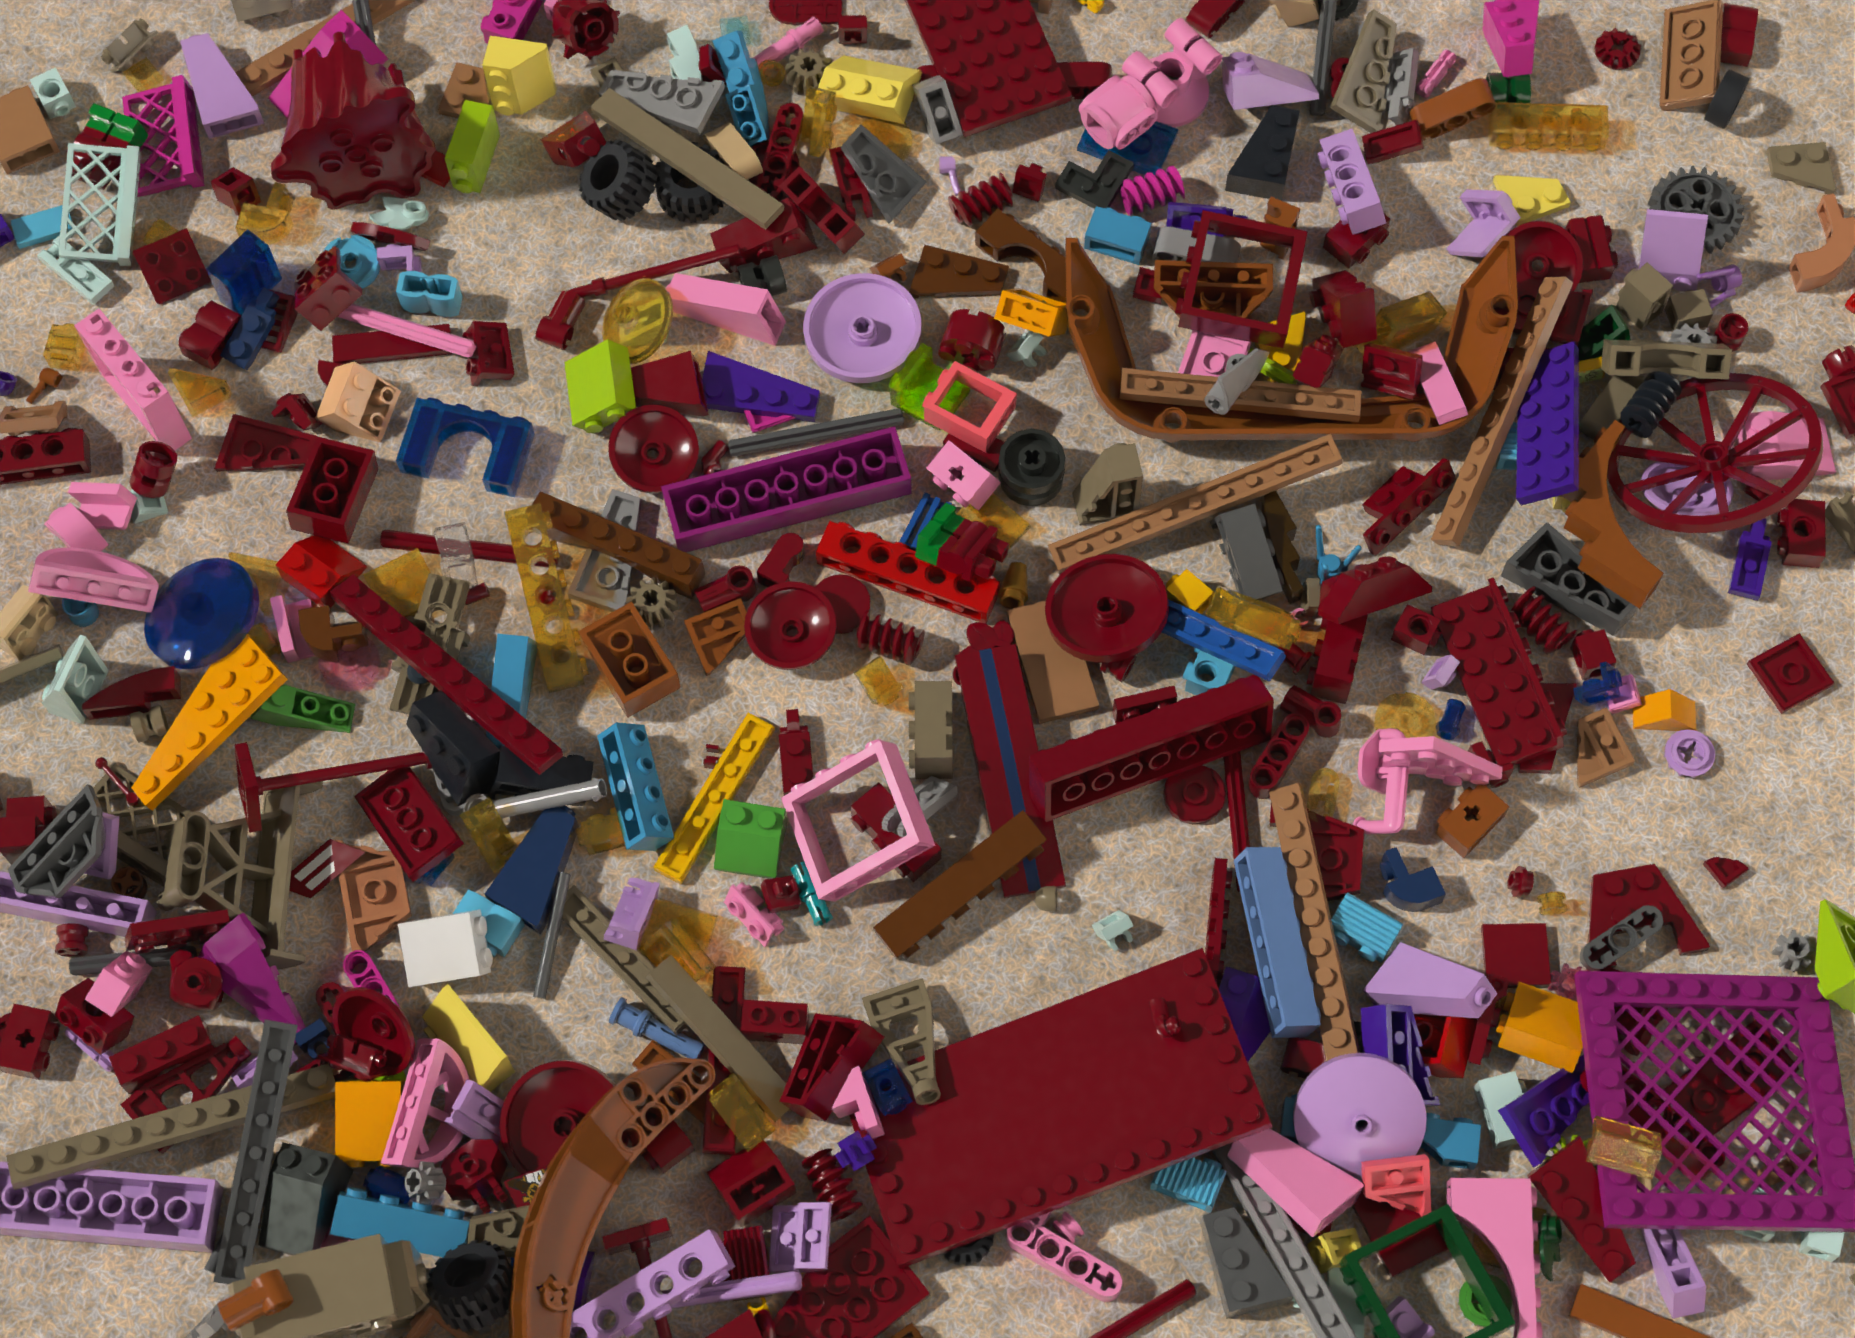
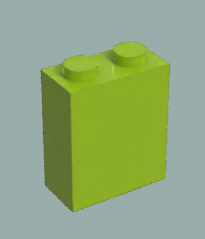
[445,100,500,193]
[564,339,636,433]

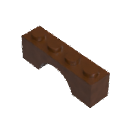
[975,209,1066,303]

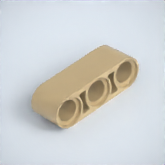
[703,122,763,180]

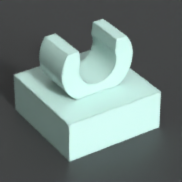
[1006,331,1047,367]
[1092,910,1133,951]

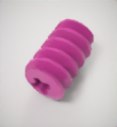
[1121,165,1185,216]

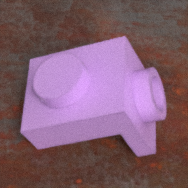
[377,244,422,272]

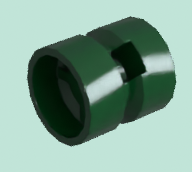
[1486,73,1531,110]

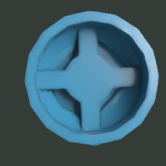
[62,598,99,627]

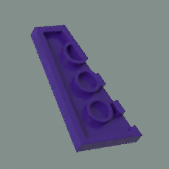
[702,351,820,422]
[1498,1054,1589,1167]

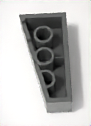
[1501,522,1637,636]

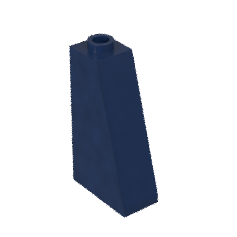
[485,805,579,935]

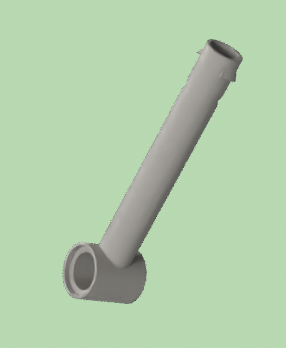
[463,777,607,831]

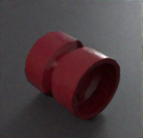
[129,441,178,498]

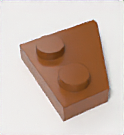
[684,598,747,676]

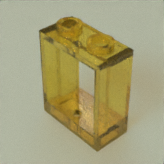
[1206,585,1301,650]

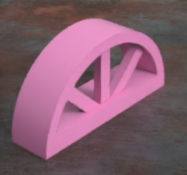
[28,547,159,613]
[381,1038,470,1168]

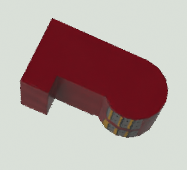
[757,533,804,587]

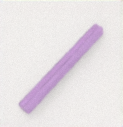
[661,1271,802,1308]

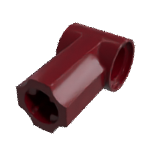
[535,290,586,351]
[694,565,757,612]
[1280,685,1341,738]

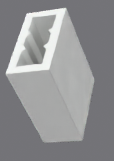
[398,909,493,987]

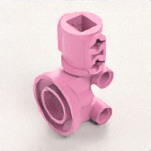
[1078,18,1223,149]

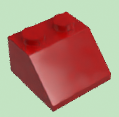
[275,535,367,609]
[1414,1014,1478,1078]

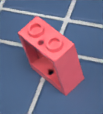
[922,361,1017,453]

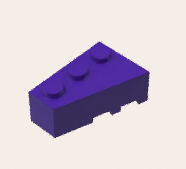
[1361,1004,1440,1107]

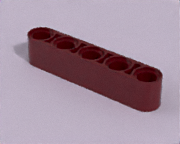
[1580,1064,1725,1180]

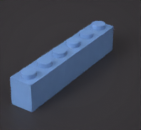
[1233,847,1321,1038]

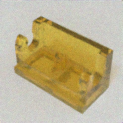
[459,797,516,874]
[709,1072,776,1152]
[1586,1115,1662,1180]

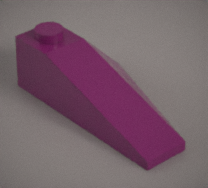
[198,913,306,1046]

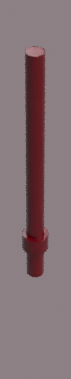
[570,244,741,298]

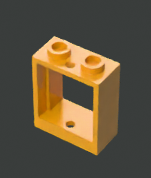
[994,288,1068,337]

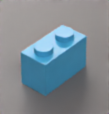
[1084,206,1151,265]

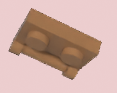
[0,400,67,436]

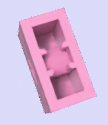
[926,440,1001,511]

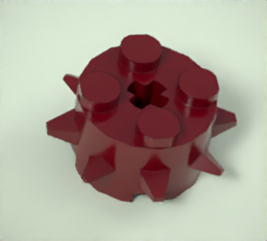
[552,0,620,60]

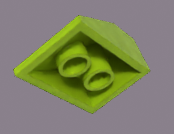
[1815,899,1855,1014]

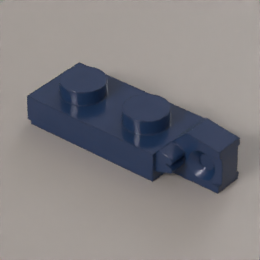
[220,288,280,371]

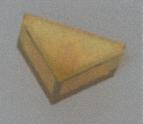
[168,368,232,417]

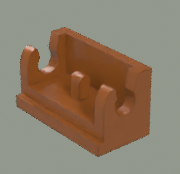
[1260,197,1300,260]

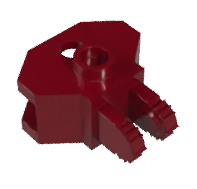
[440,1139,509,1214]

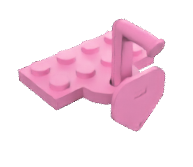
[1353,728,1503,834]

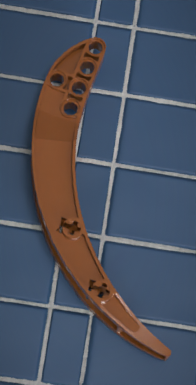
[509,1058,716,1338]

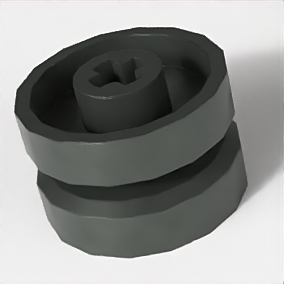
[998,428,1066,506]

